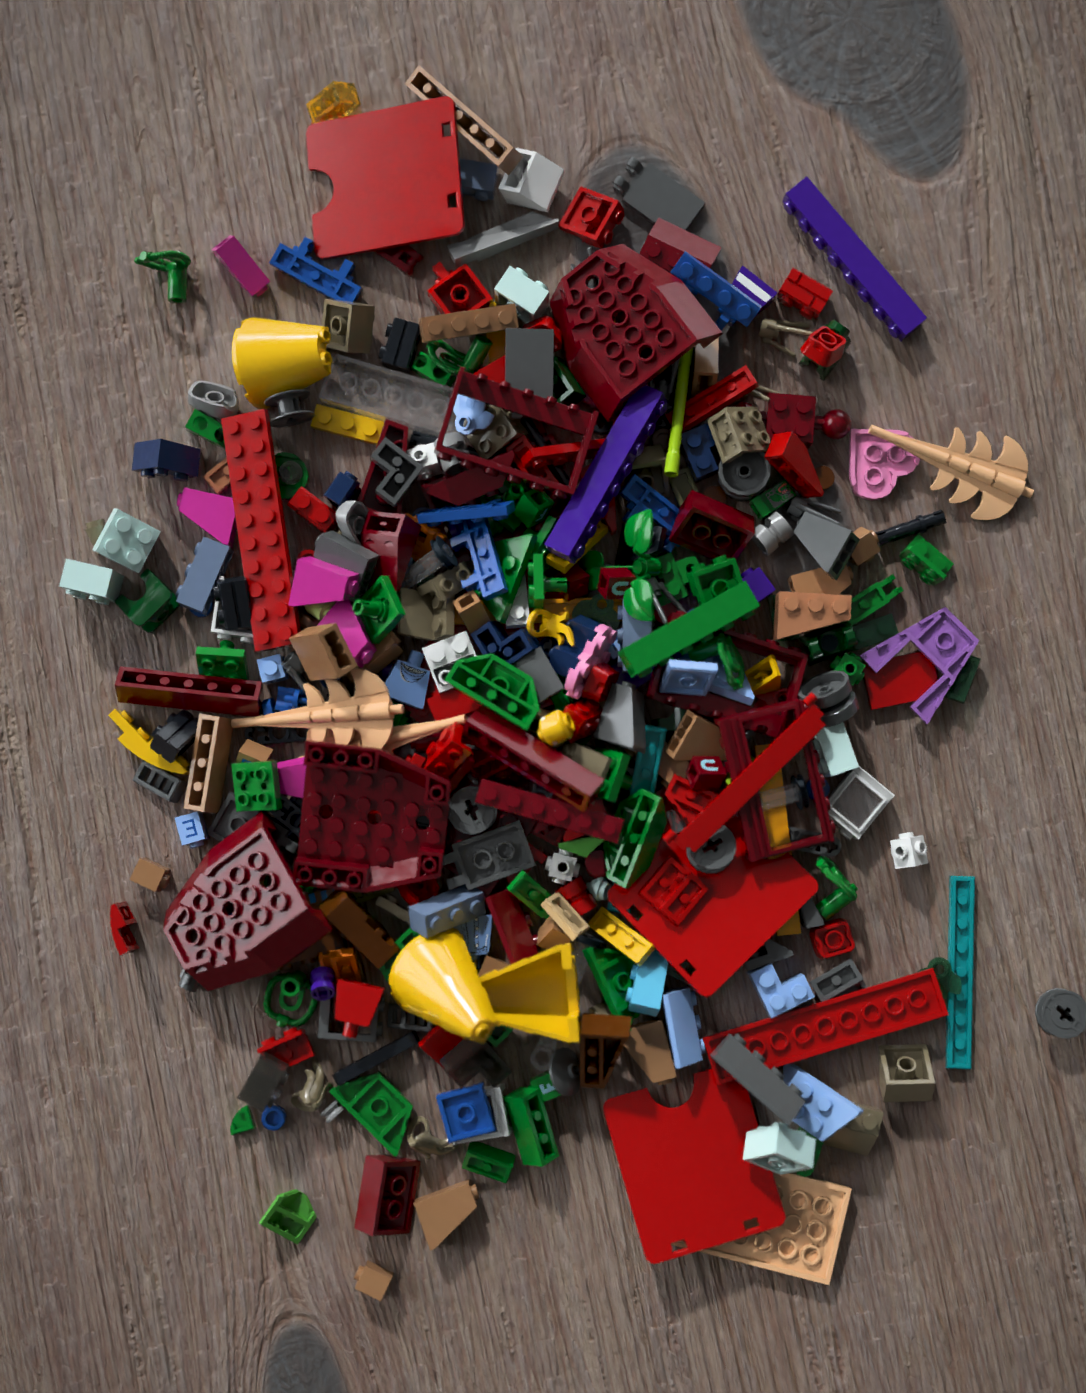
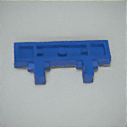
[269,237,362,302]
[671,251,762,331]
[619,474,680,554]
[417,499,515,527]
[449,517,508,601]

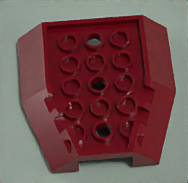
[549,244,723,423]
[293,740,451,893]
[163,810,333,991]

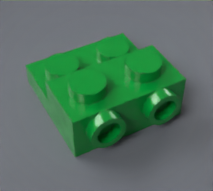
[686,555,743,606]

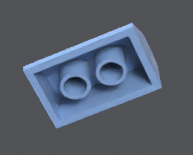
[661,986,706,1069]

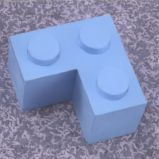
[747,963,815,1018]

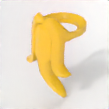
[527,608,574,646]

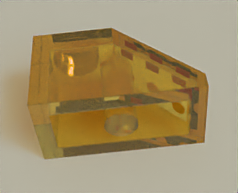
[306,81,361,124]

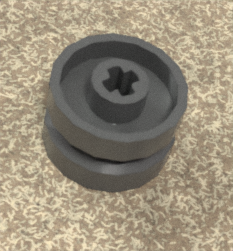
[718,452,771,501]
[798,670,859,727]

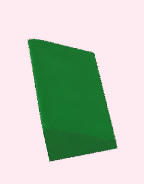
[461,1141,516,1184]

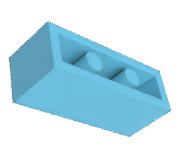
[625,937,668,1017]

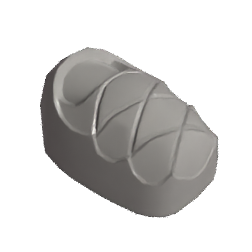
[188,381,239,419]
[335,500,369,545]

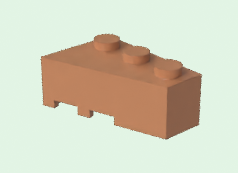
[773,591,852,641]

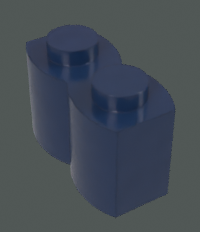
[323,471,361,509]

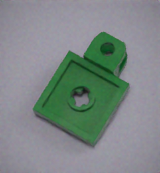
[630,552,699,610]

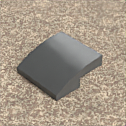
[512,646,565,706]
[810,958,867,1002]

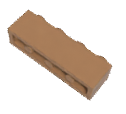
[418,304,519,343]
[184,714,233,813]

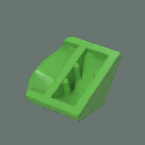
[558,836,604,857]
[259,1189,317,1245]

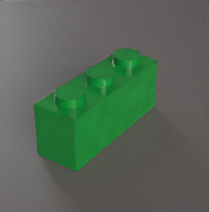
[503,1087,559,1167]

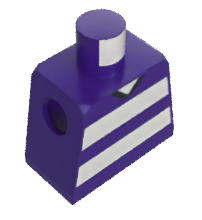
[727,266,777,327]

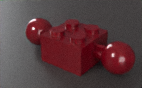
[731,393,851,449]

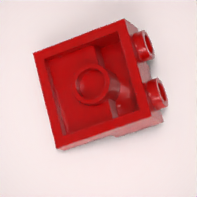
[558,186,624,249]

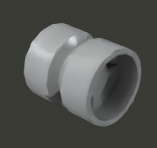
[434,432,470,476]
[751,512,794,556]

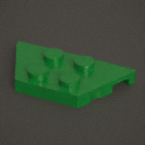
[475,534,538,624]
[582,947,640,1031]
[329,1071,413,1157]

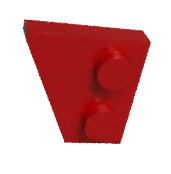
[663,774,718,826]

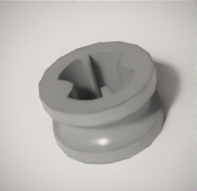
[320,1100,344,1123]

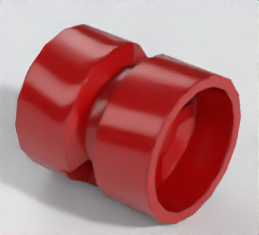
[554,876,598,916]

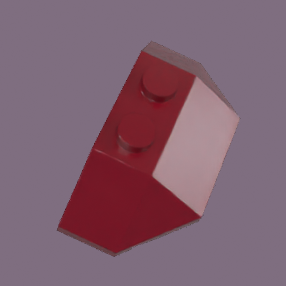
[425,450,515,506]

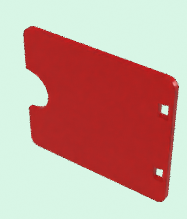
[306,96,465,260]
[607,788,818,997]
[603,1069,785,1264]

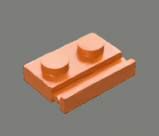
[319,947,362,985]

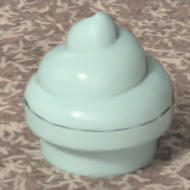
[586,877,612,901]

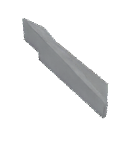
[447,211,560,268]

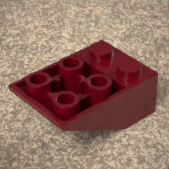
[361,511,421,592]

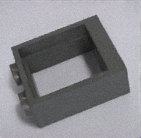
[318,988,385,1042]

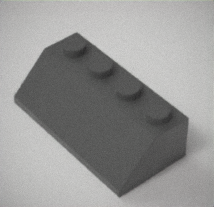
[710,1033,805,1126]

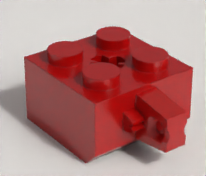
[427,261,493,314]

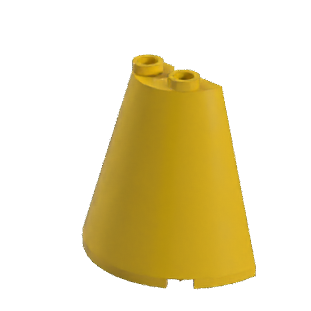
[232,317,332,410]

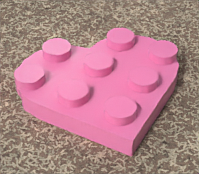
[849,429,920,501]
[564,624,617,699]

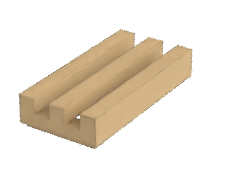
[541,892,590,941]

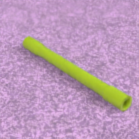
[664,347,694,477]

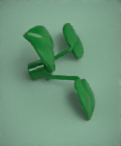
[579,509,661,621]

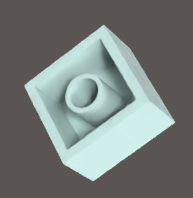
[494,266,549,323]
[92,508,161,573]
[59,559,124,606]
[812,722,859,778]
[743,1122,816,1175]

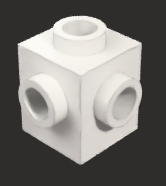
[407,442,444,481]
[890,832,928,869]
[544,849,580,885]

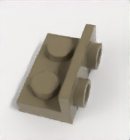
[416,561,472,602]

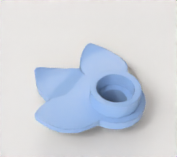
[453,394,494,435]

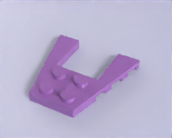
[859,607,979,724]

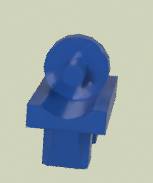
[275,686,321,711]

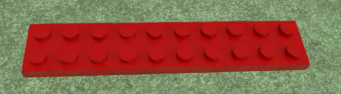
[221,409,301,652]
[702,968,949,1085]

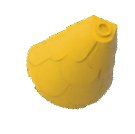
[389,928,497,1043]
[479,943,581,1043]

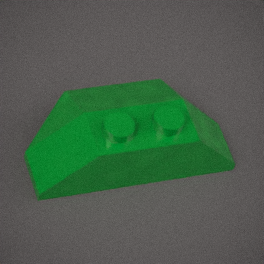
[444,653,540,731]
[603,789,667,888]

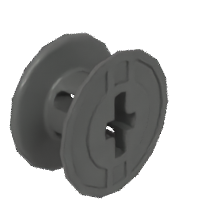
[264,389,316,428]
[449,786,498,835]
[686,825,736,874]
[1035,988,1086,1039]

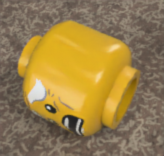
[537,710,575,746]

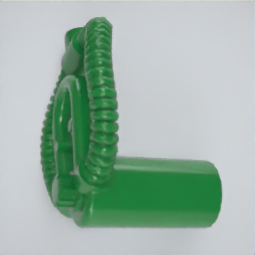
[134,250,191,303]
[426,334,493,376]
[688,633,745,691]
[815,856,858,920]
[263,970,318,1028]

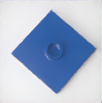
[436,1082,496,1143]

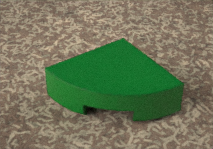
[230,1104,256,1136]

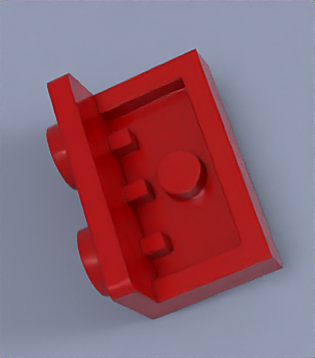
[425,721,472,779]
[256,1027,315,1075]

